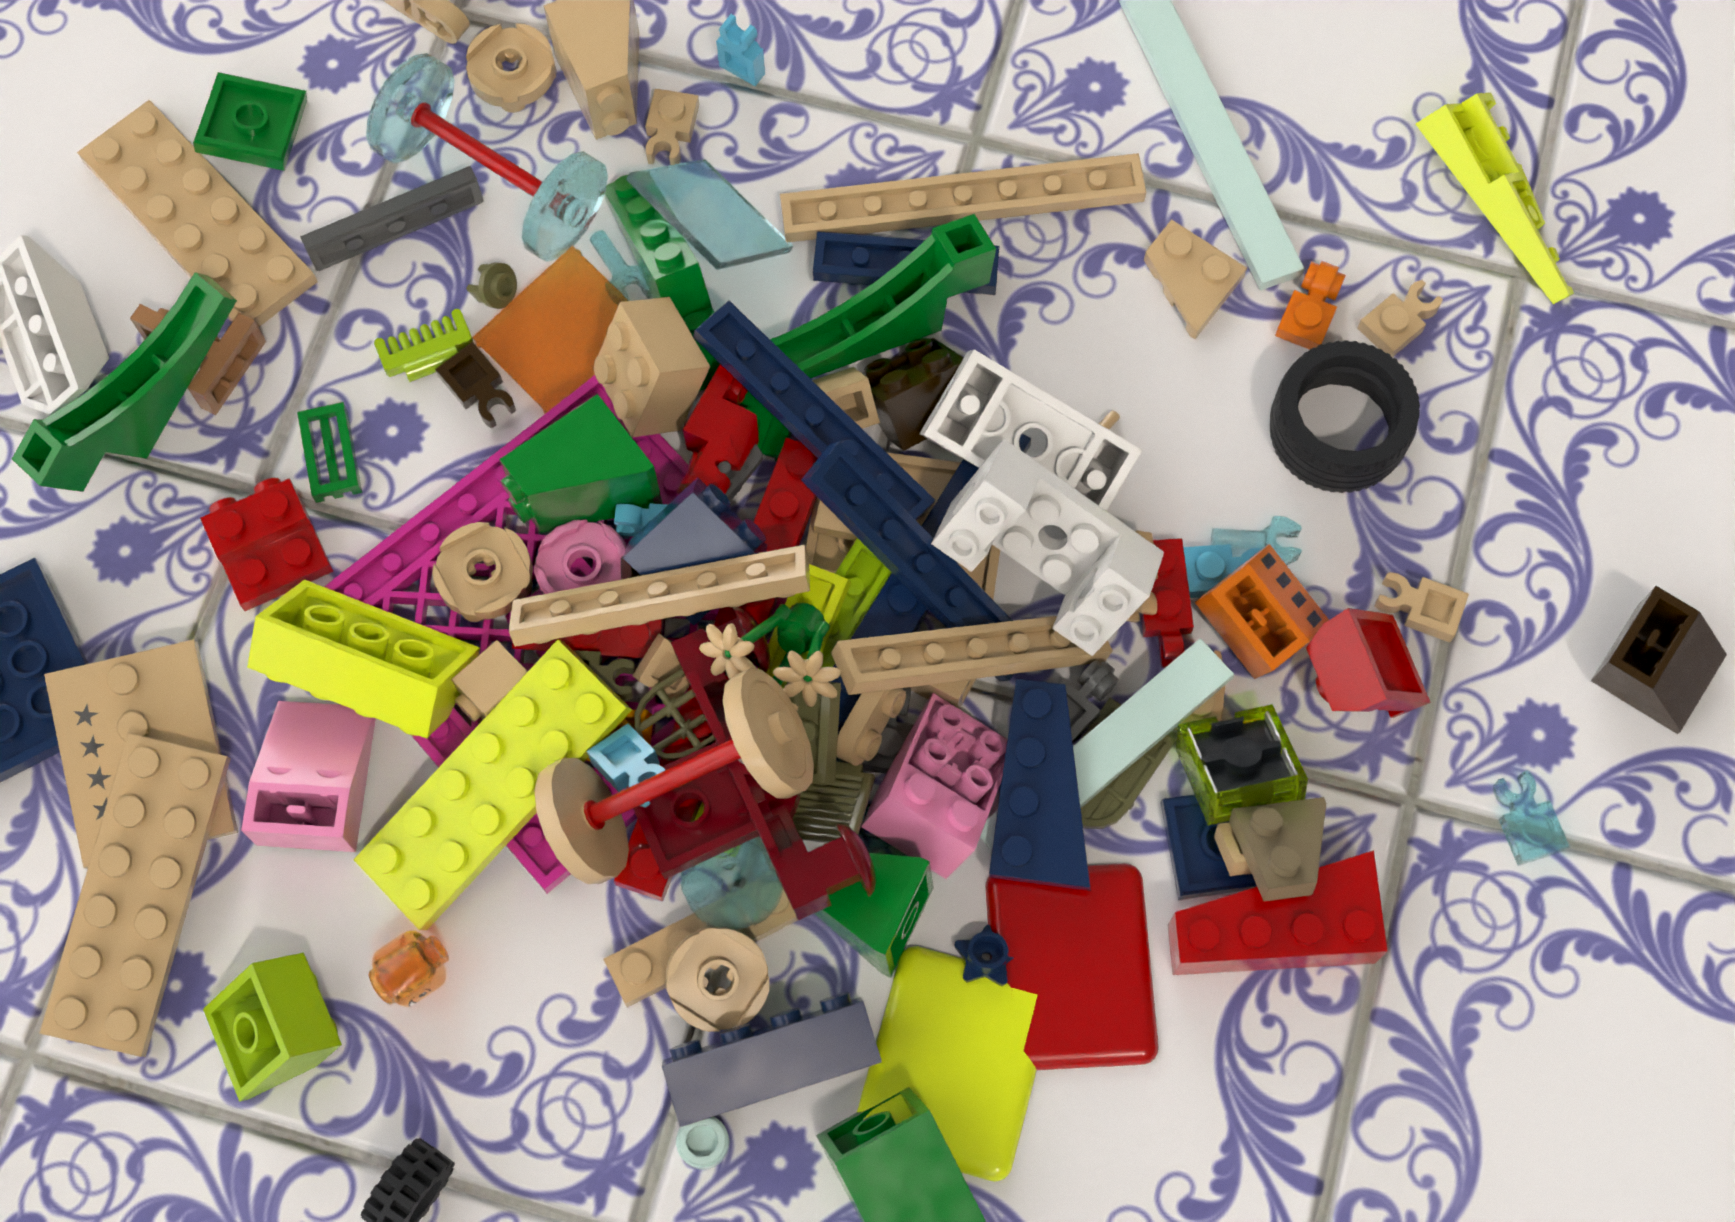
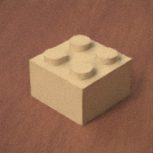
[593,297,710,437]

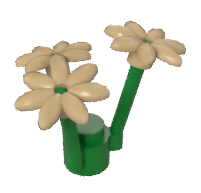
[699,603,841,711]

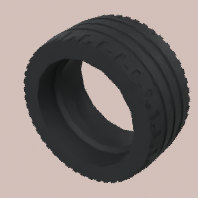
[1270,340,1420,493]

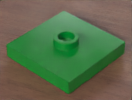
[193,72,307,171]

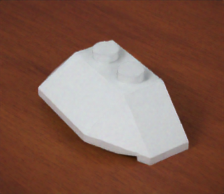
[0,235,109,415]

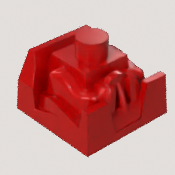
[1306,608,1431,718]

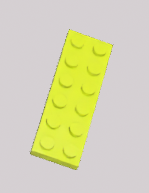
[353,640,632,930]

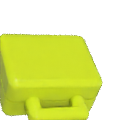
[856,946,1038,1182]

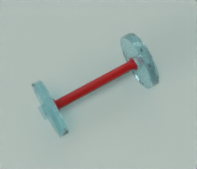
[366,53,608,262]

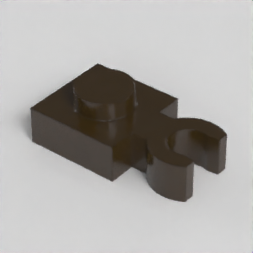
[435,342,516,428]

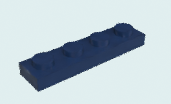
[813,232,1000,295]

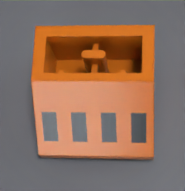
[1194,544,1329,679]

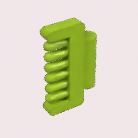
[374,309,474,382]

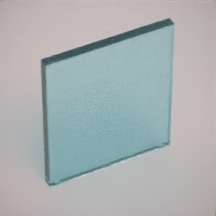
[626,159,793,270]

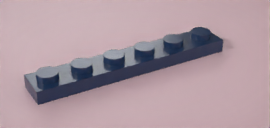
[693,300,935,521]
[801,442,1014,682]

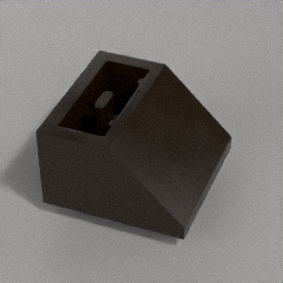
[862,338,964,451]
[1591,586,1727,734]

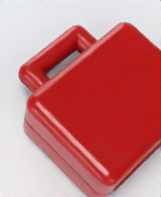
[985,863,1159,1070]

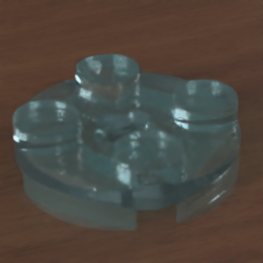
[681,836,783,930]

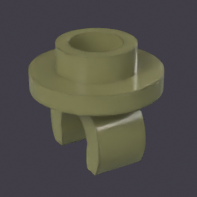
[466,262,517,309]

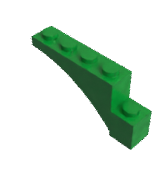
[601,171,720,392]
[770,214,996,379]
[12,272,237,492]

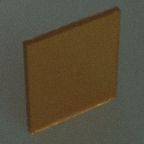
[472,246,629,414]

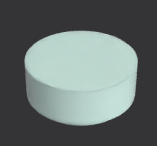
[676,1117,730,1170]

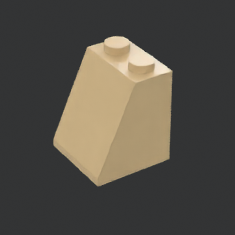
[543,0,639,140]

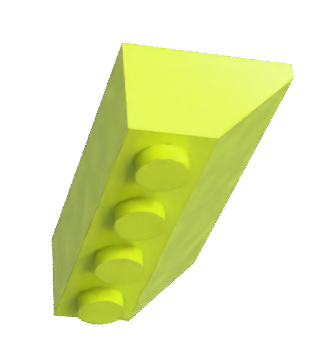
[247,580,480,738]

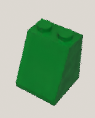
[499,394,663,533]
[816,1087,986,1222]

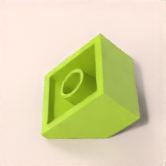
[203,952,342,1102]

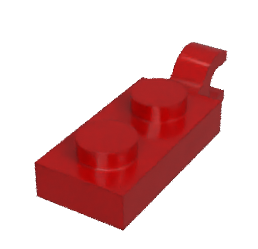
[1140,538,1194,668]

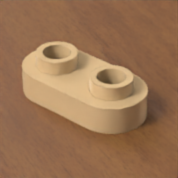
[836,688,906,766]

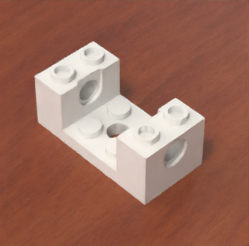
[919,349,1143,511]
[931,439,1164,656]

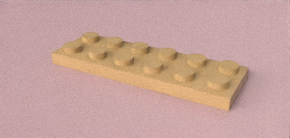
[77,100,318,327]
[39,733,231,1057]

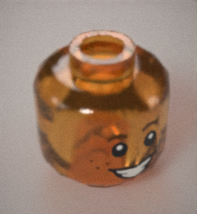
[368,930,449,1007]

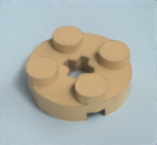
[466,23,557,113]
[432,522,533,622]
[665,926,769,1032]

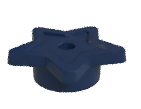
[954,925,1014,986]

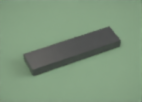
[300,166,484,272]

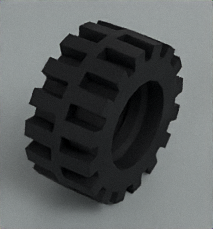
[360,1138,455,1222]

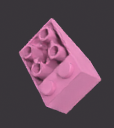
[861,693,1008,879]
[241,701,376,852]

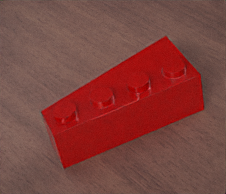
[1167,850,1388,975]

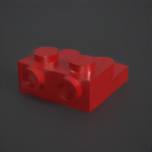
[200,478,334,611]

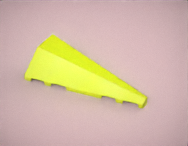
[1415,92,1574,304]

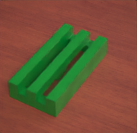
[297,402,362,503]

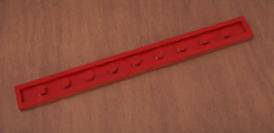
[614,438,818,901]

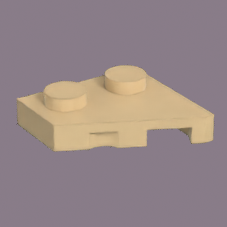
[1144,219,1247,339]

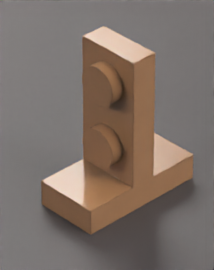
[130,304,266,415]

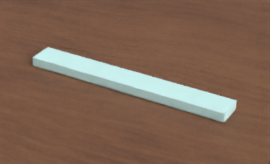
[1119,0,1304,291]

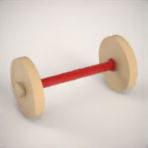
[534,668,814,884]

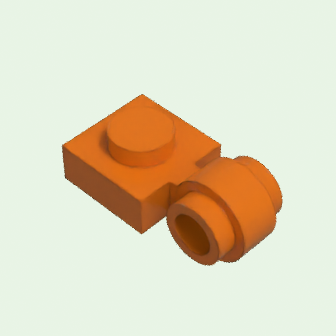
[1275,261,1346,350]

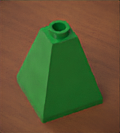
[814,853,934,978]

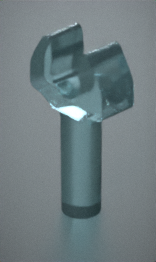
[590,230,652,305]
[1211,516,1302,565]

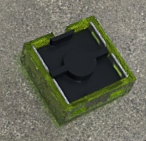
[1176,704,1308,825]

